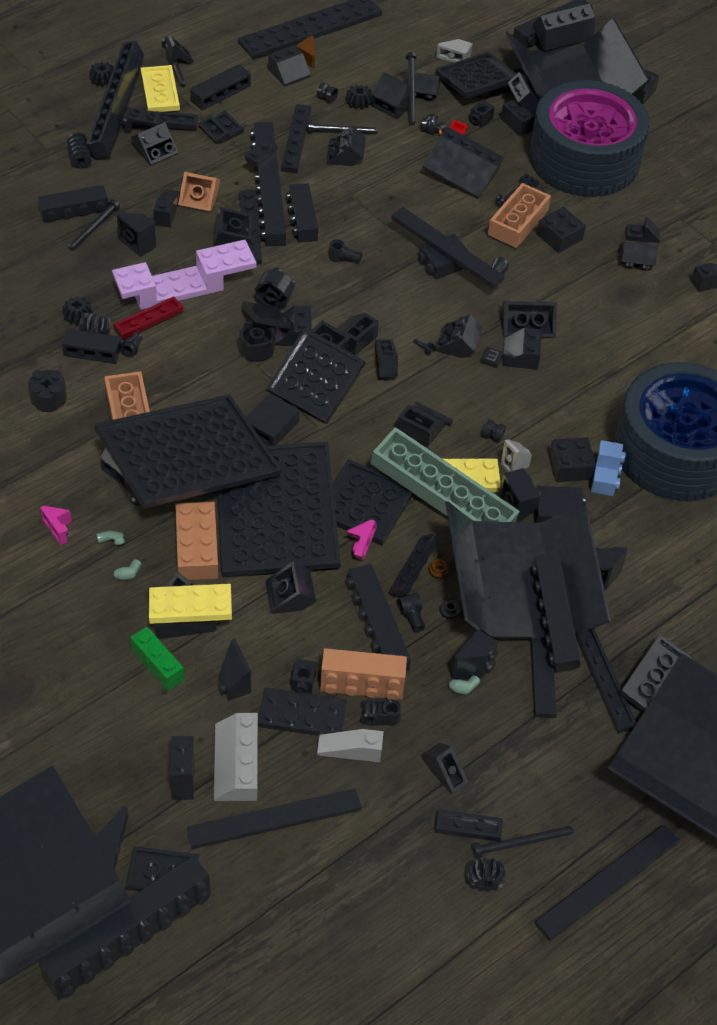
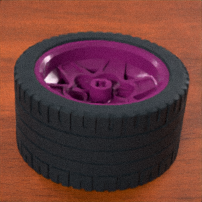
[529,80,650,197]

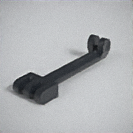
[496,173,539,208]

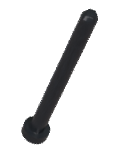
[406,52,417,125]
[472,826,574,859]

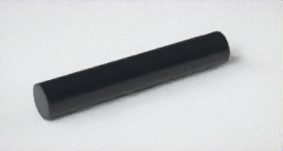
[413,401,453,426]

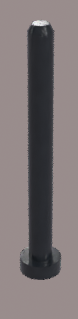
[161,37,186,87]
[308,121,378,134]
[69,199,120,250]

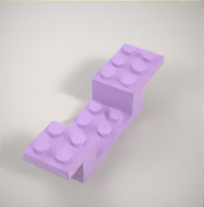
[112,240,256,310]

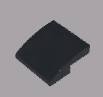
[198,110,244,143]

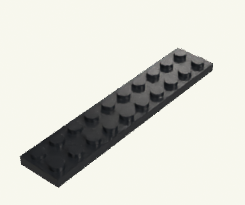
[238,0,382,60]

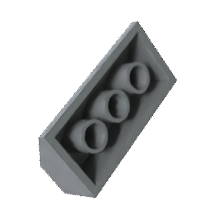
[214,713,258,801]

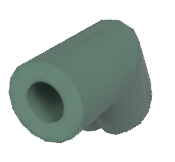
[96,530,125,546]
[114,559,142,580]
[449,675,480,694]

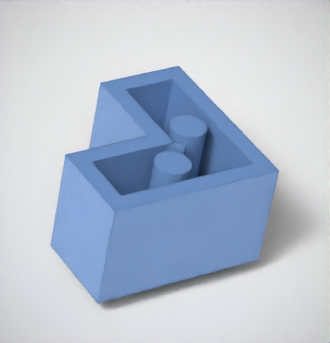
[591,440,625,496]

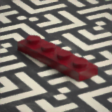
[114,296,184,339]

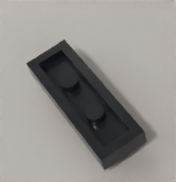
[436,809,503,841]

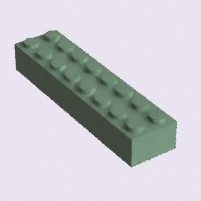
[370,427,519,522]

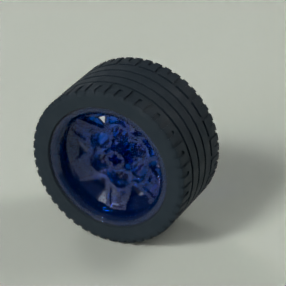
[614,362,717,501]

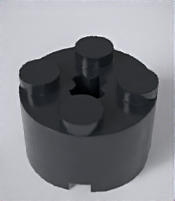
[255,267,296,310]
[239,320,275,362]
[28,370,67,412]

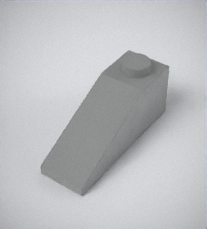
[317,729,384,762]

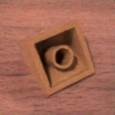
[178,172,220,211]

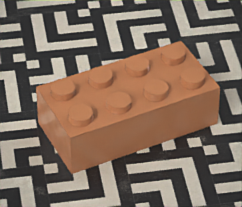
[488,183,551,248]
[105,371,150,420]
[176,502,218,580]
[320,648,407,700]

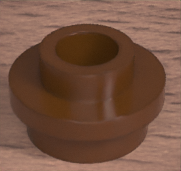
[429,559,449,578]

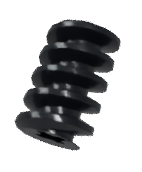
[67,132,92,169]

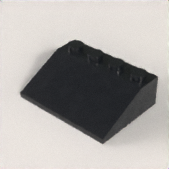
[422,127,504,199]

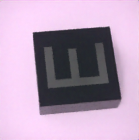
[481,347,504,368]

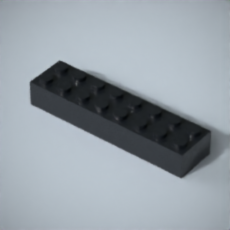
[38,855,211,1001]

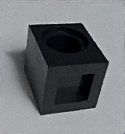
[469,100,495,128]
[291,659,317,694]

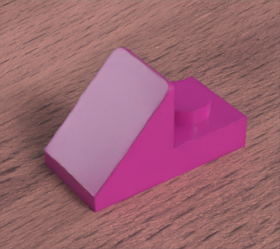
[40,506,72,545]
[347,520,377,562]

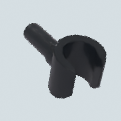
[414,339,436,356]

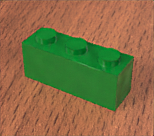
[130,627,184,691]

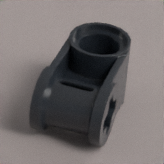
[361,698,401,726]

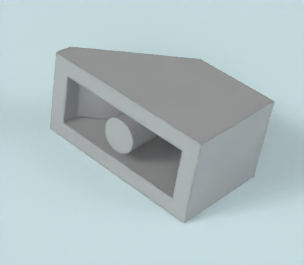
[436,39,472,63]
[500,439,532,472]

